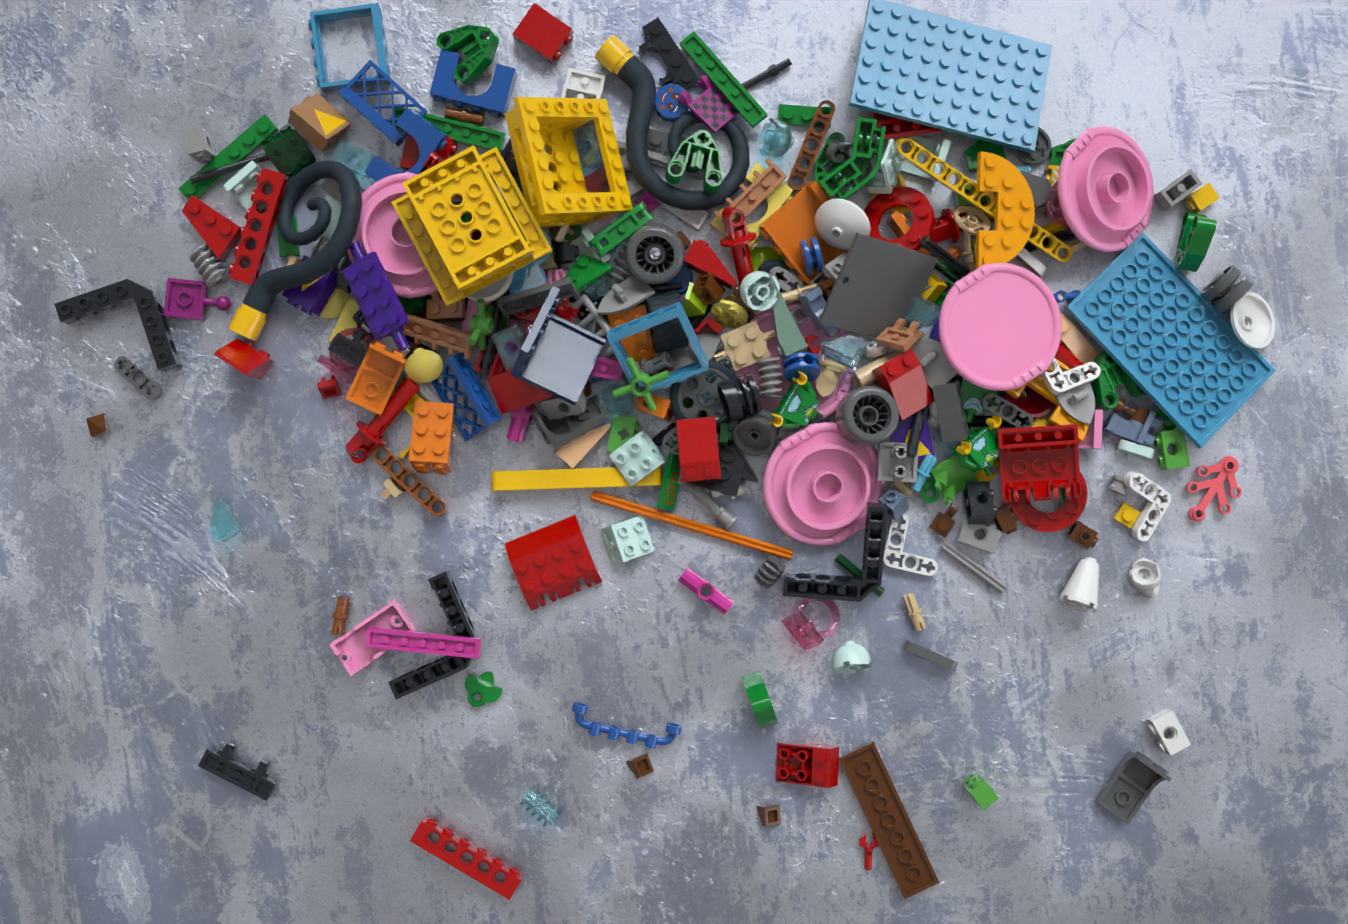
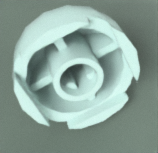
[740,271,780,311]
[832,641,872,674]

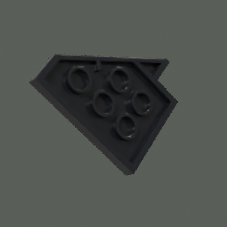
[681,410,758,497]

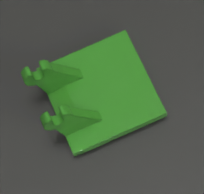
[931,454,979,505]

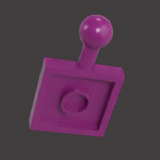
[163,278,231,321]

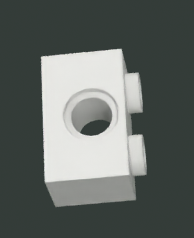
[1147,708,1191,756]

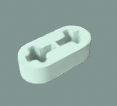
[1117,439,1155,460]

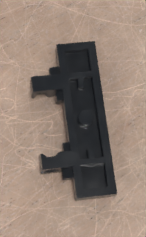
[639,17,699,91]
[328,328,406,390]
[198,741,277,801]

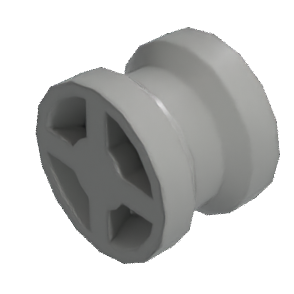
[1108,475,1127,496]

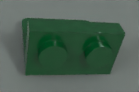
[262,124,316,179]

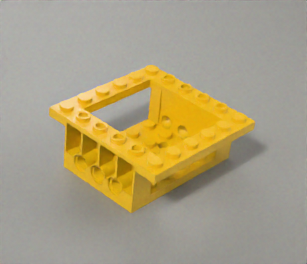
[505,97,633,227]
[391,145,553,307]

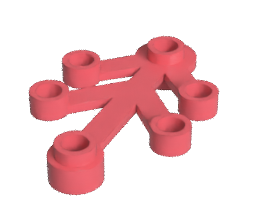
[1186,456,1242,521]

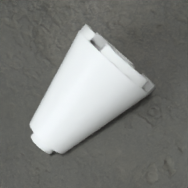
[1058,557,1099,613]

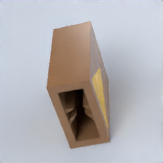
[288,93,352,152]

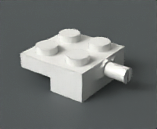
[561,68,606,99]

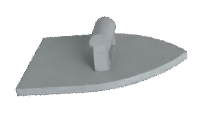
[597,275,655,315]
[666,334,721,370]
[911,337,957,389]
[1050,365,1095,425]

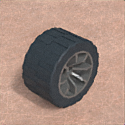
[644,290,689,353]

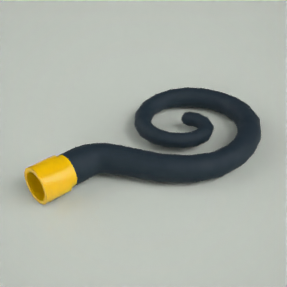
[595,35,750,211]
[228,160,362,341]

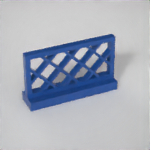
[338,60,428,147]
[431,352,502,442]

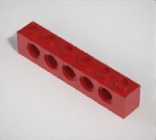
[229,168,289,285]
[410,817,523,900]

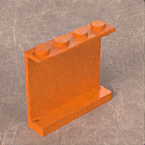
[759,181,846,286]

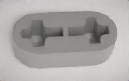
[769,267,802,292]

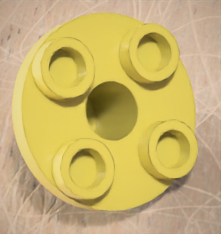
[711,294,748,328]

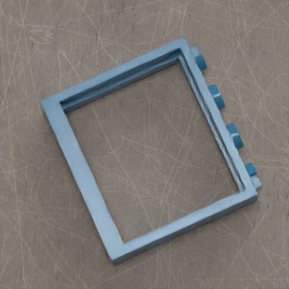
[308,3,391,92]
[607,302,709,397]

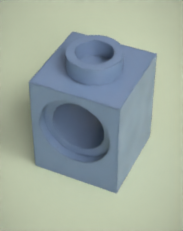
[878,486,909,521]

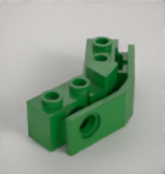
[818,117,886,200]

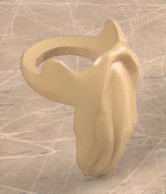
[816,355,847,397]

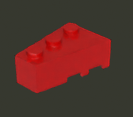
[182,195,242,262]

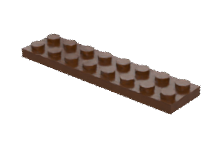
[839,741,940,899]

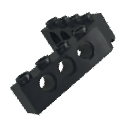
[54,279,183,371]
[783,502,887,602]
[388,570,478,699]

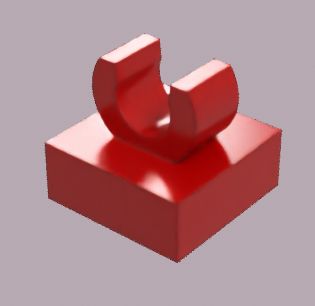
[317,375,342,399]

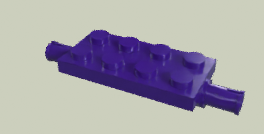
[342,241,410,352]

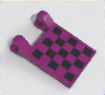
[677,74,739,134]

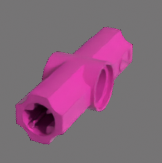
[506,405,532,443]
[678,567,734,615]

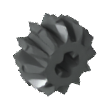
[754,556,786,589]

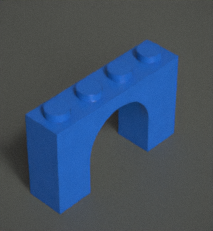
[430,49,517,118]
[364,108,449,181]

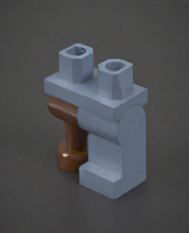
[798,278,838,337]
[1102,397,1163,446]

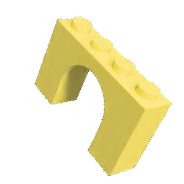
[710,163,793,252]

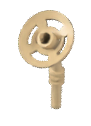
[954,206,990,274]

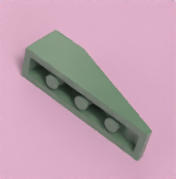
[773,291,808,358]

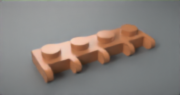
[713,158,787,222]
[403,313,472,360]

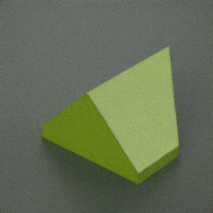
[683,282,707,317]

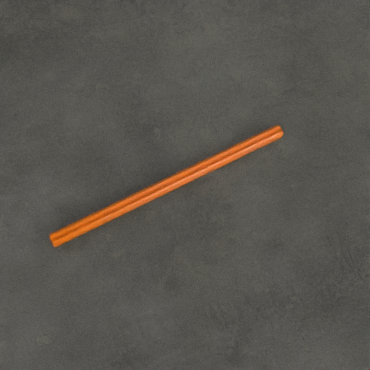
[590,491,793,560]

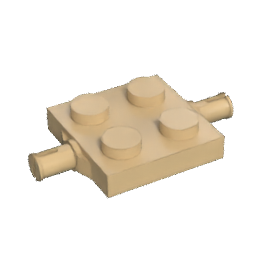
[713,320,777,371]

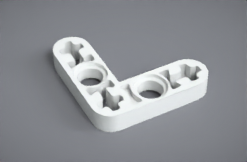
[1040,357,1101,395]
[1124,471,1171,541]
[883,514,938,576]

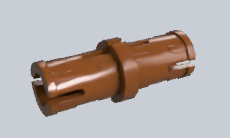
[445,106,485,126]
[331,596,350,636]

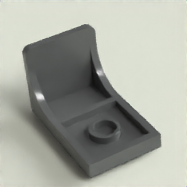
[529,395,609,449]
[1095,751,1172,825]

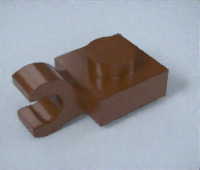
[929,503,959,538]

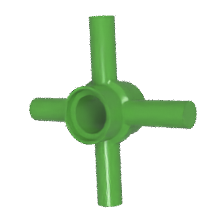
[468,299,494,350]
[613,357,670,411]

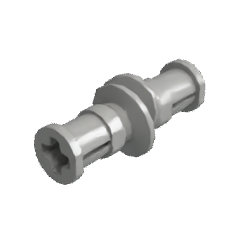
[616,351,673,388]

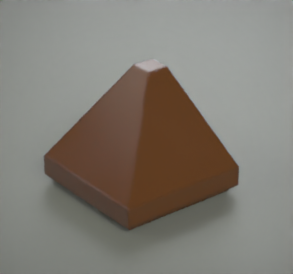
[86,413,110,437]
[626,753,654,779]
[757,805,780,827]

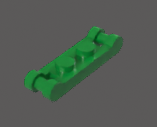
[588,202,655,258]

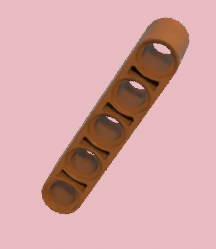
[788,100,835,191]
[372,446,448,516]

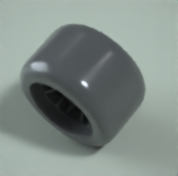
[625,223,685,284]
[836,386,899,447]

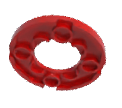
[864,187,934,251]
[1010,472,1088,532]

